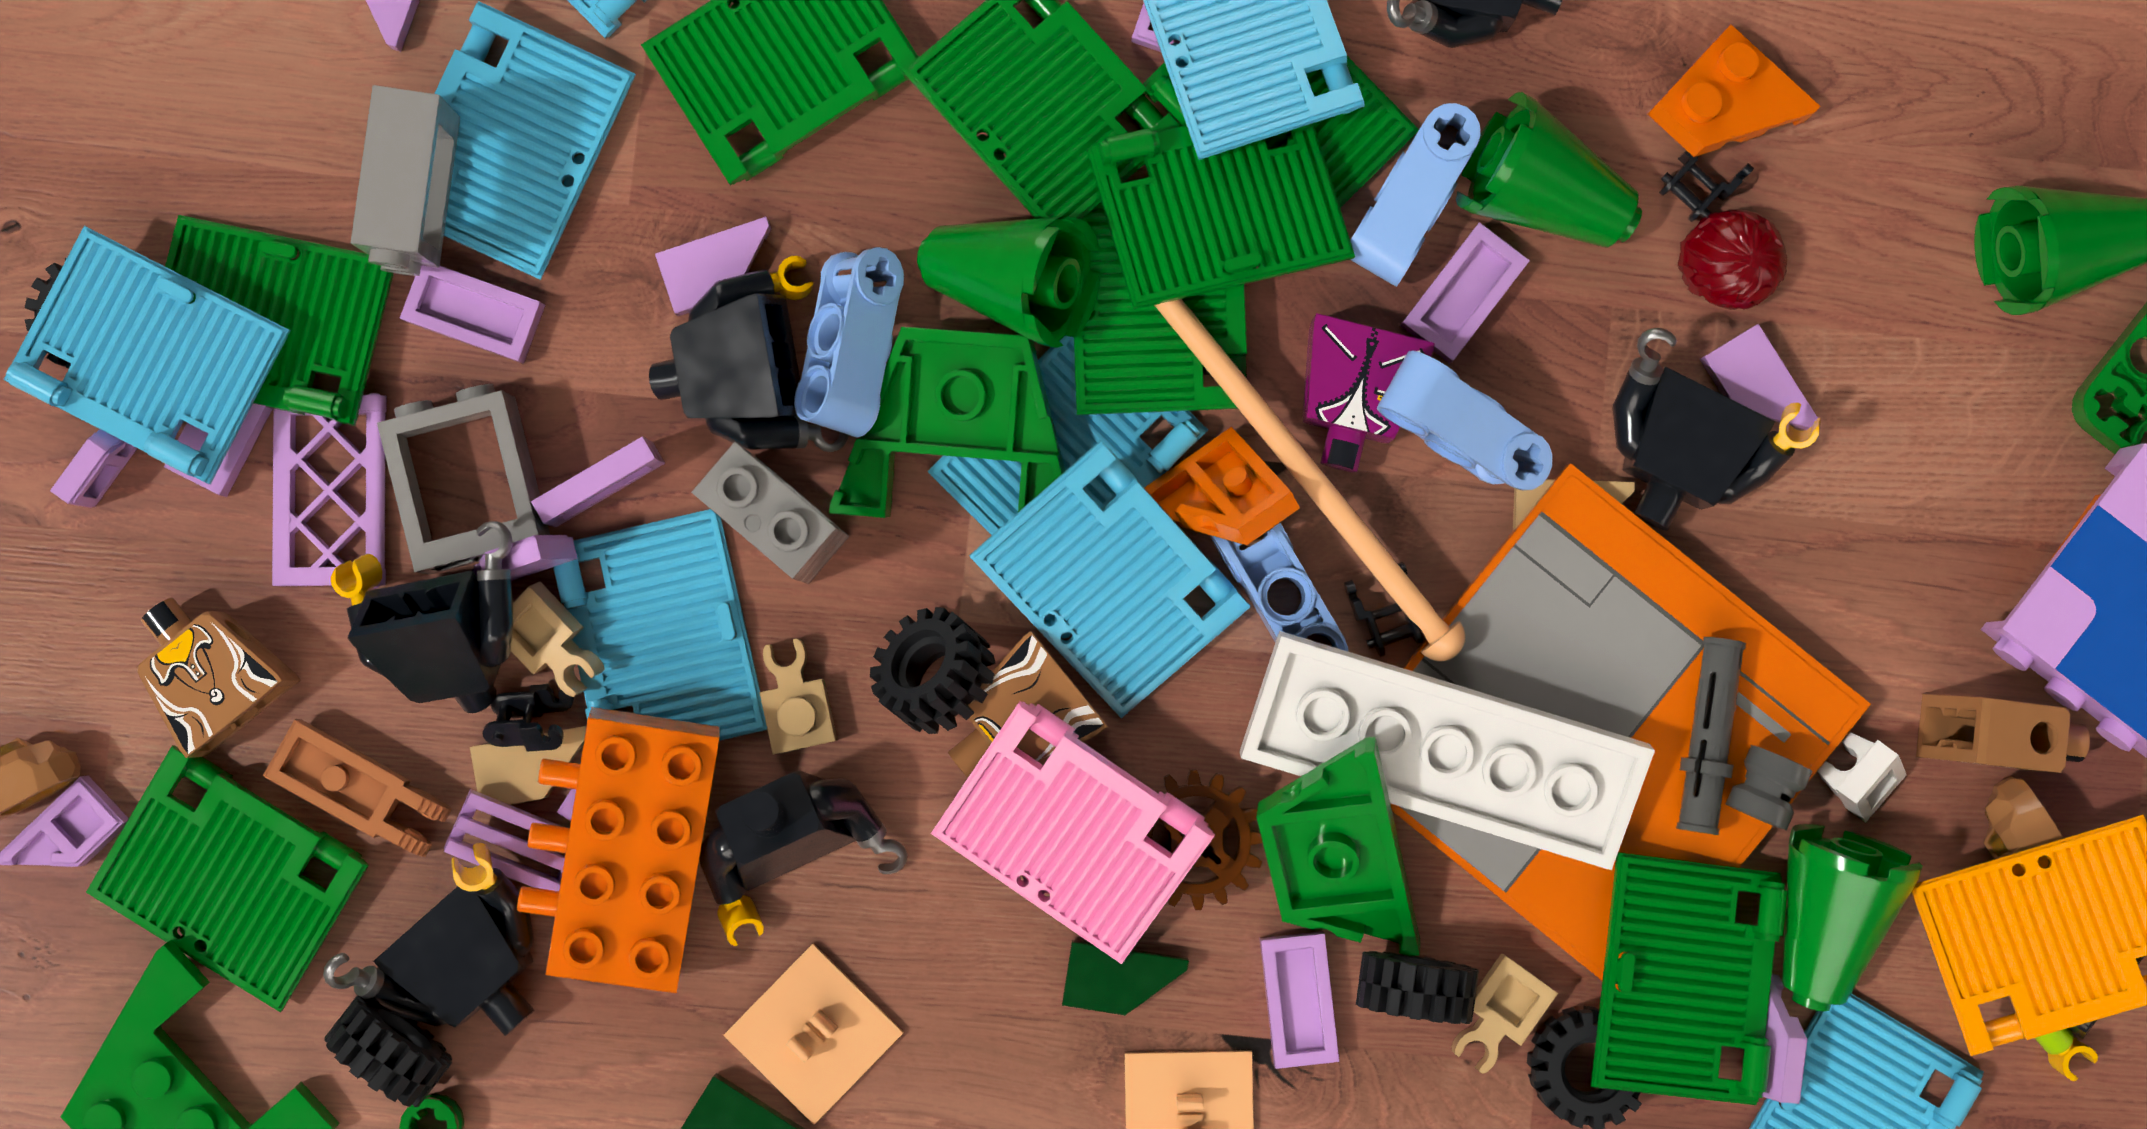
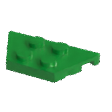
[1256,737,1420,956]

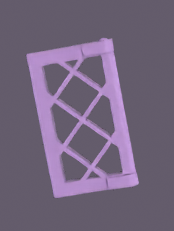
[272,393,387,589]

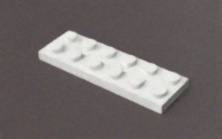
[1240,631,1655,870]

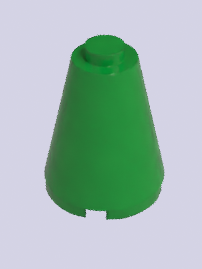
[1456,92,1642,248]
[1974,185,2147,315]
[917,217,1101,348]
[1782,824,1923,1011]

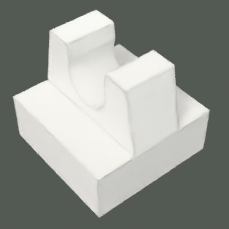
[1818,732,1907,823]

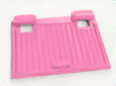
[931,701,1215,964]

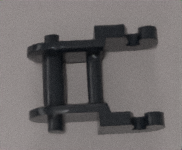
[1659,150,1754,222]
[1344,562,1423,657]
[482,684,574,752]

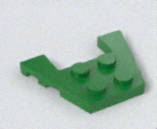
[829,327,1065,518]
[60,940,340,1129]

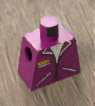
[1302,313,1435,472]

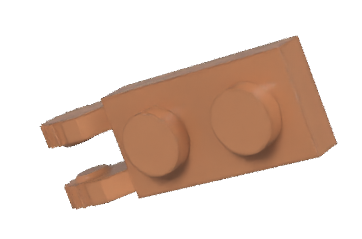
[263,719,452,857]

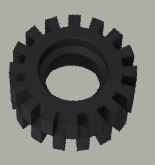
[870,607,995,734]
[1356,951,1479,1024]
[324,995,452,1107]
[1527,1006,1642,1129]

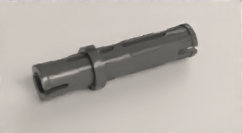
[1676,637,1746,835]

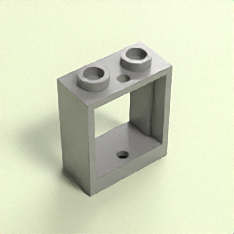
[351,85,460,276]
[377,384,550,574]
[691,442,850,584]

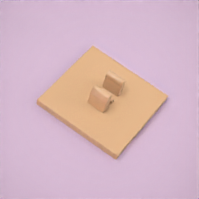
[723,943,904,1125]
[1124,1050,1254,1129]

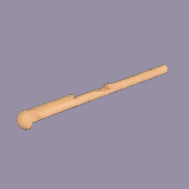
[1154,299,1465,662]

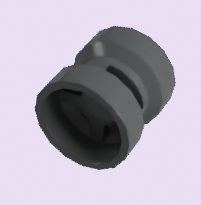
[1725,745,1813,831]

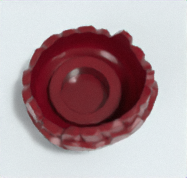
[1678,209,1787,310]

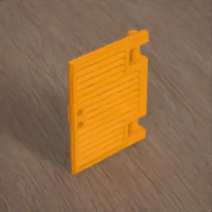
[1912,815,2147,1056]

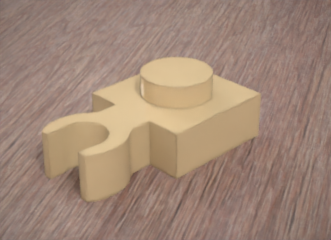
[510,582,605,697]
[759,638,837,755]
[1451,953,1558,1074]

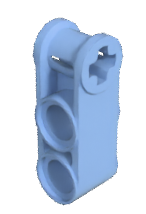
[1350,103,1481,287]
[794,247,904,438]
[1377,350,1552,490]
[1210,523,1348,651]

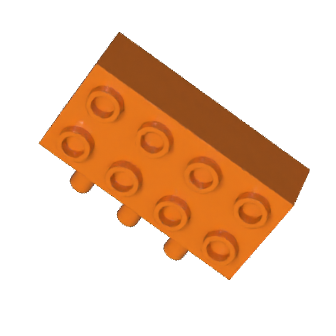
[517,707,720,993]

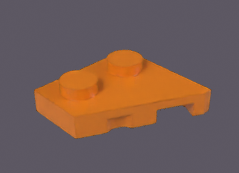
[1647,24,1821,157]
[1144,426,1300,545]

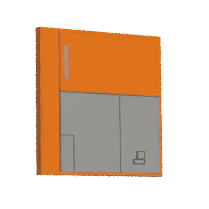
[1390,463,1871,990]

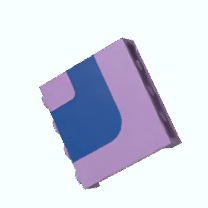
[1980,443,2147,758]

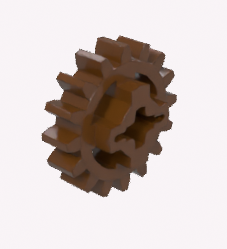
[1146,769,1263,910]

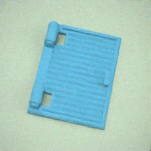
[1143,0,1365,160]
[434,1,636,280]
[3,226,291,484]
[927,336,1208,535]
[969,440,1251,718]
[553,509,767,741]
[1749,994,1984,1129]

